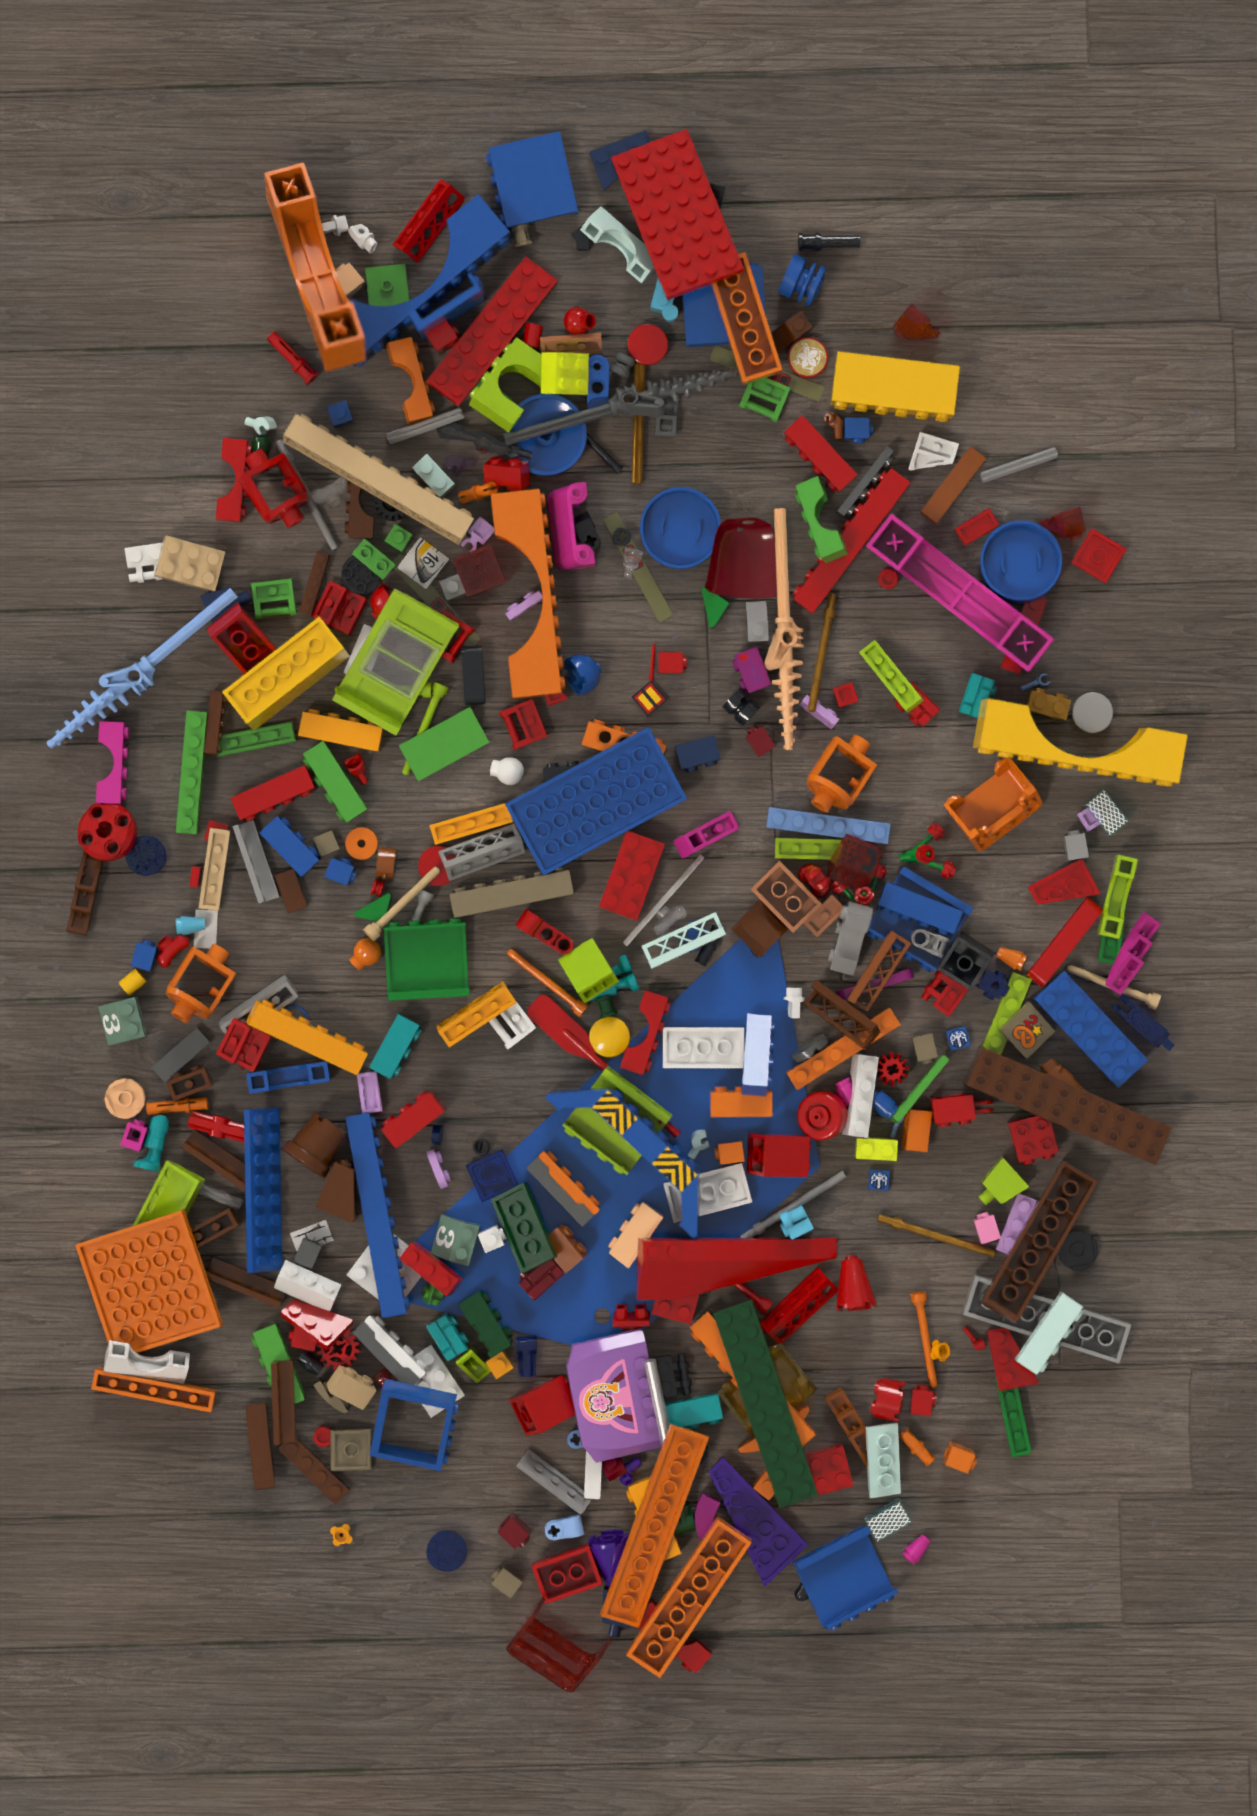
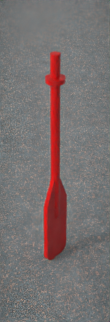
[527,995,681,1138]

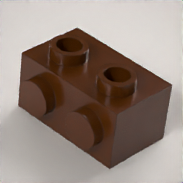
[166,1065,214,1101]

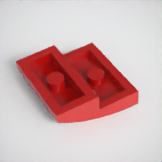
[311,580,368,636]
[216,1018,273,1072]

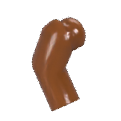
[824,412,844,440]

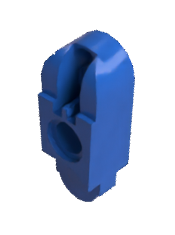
[587,355,610,409]

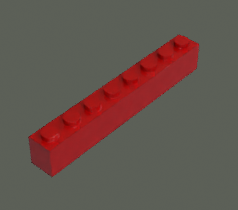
[792,468,911,614]

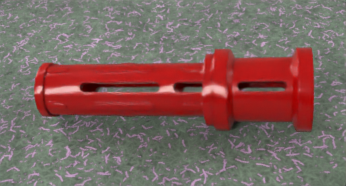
[267,331,320,385]

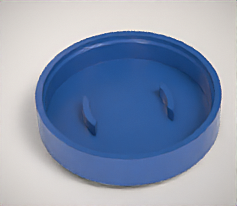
[640,487,721,570]
[980,521,1062,604]

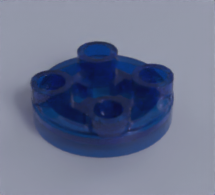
[126,835,167,876]
[426,1530,467,1572]

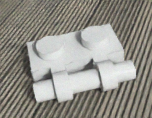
[125,542,163,583]

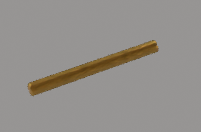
[631,363,645,485]

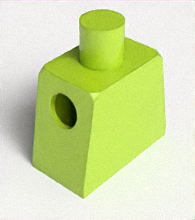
[978,1156,1029,1205]

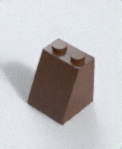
[315,1158,357,1223]

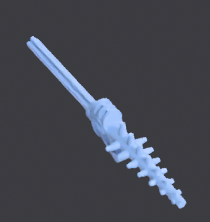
[47,588,238,749]

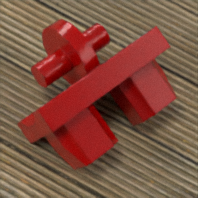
[613,1303,650,1331]

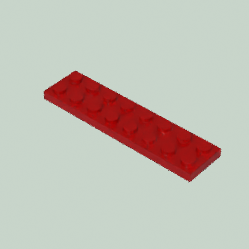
[426,256,558,407]

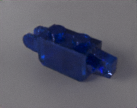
[1111,994,1175,1051]

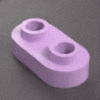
[426,1149,451,1189]

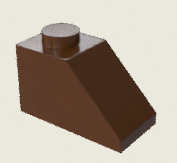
[771,311,813,353]

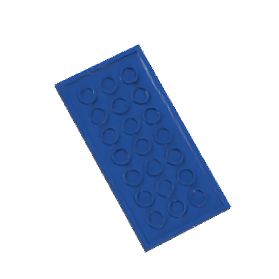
[505,726,687,876]

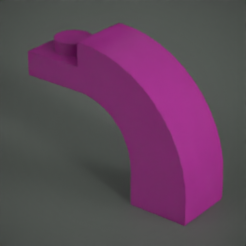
[695,1492,720,1539]

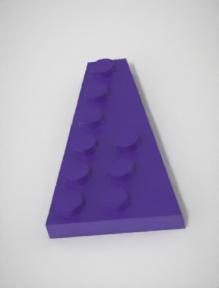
[709,1457,808,1587]

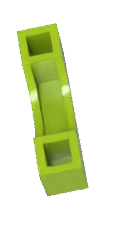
[1097,855,1138,939]

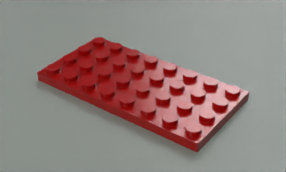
[611,129,744,300]

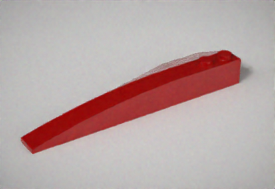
[637,1237,837,1300]

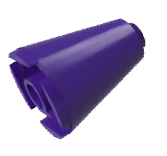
[588,1530,628,1587]

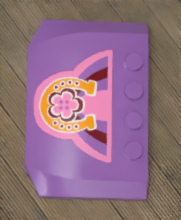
[566,1328,662,1463]

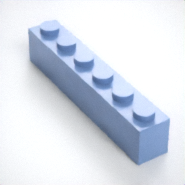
[766,807,891,844]

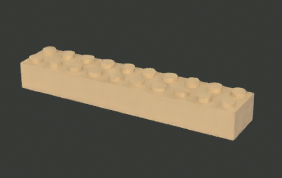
[283,414,474,545]

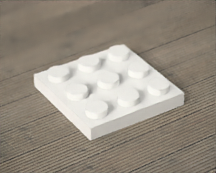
[347,1234,421,1300]

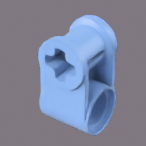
[545,1514,584,1540]

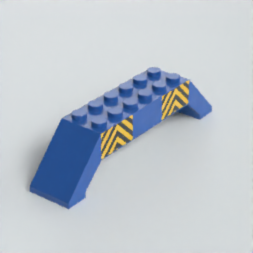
[545,1087,700,1238]

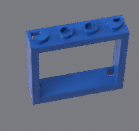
[369,1379,459,1471]

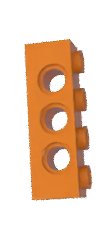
[581,719,666,754]

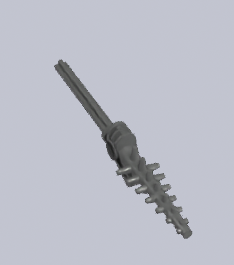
[503,368,739,445]

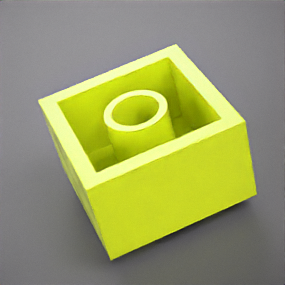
[541,352,589,395]

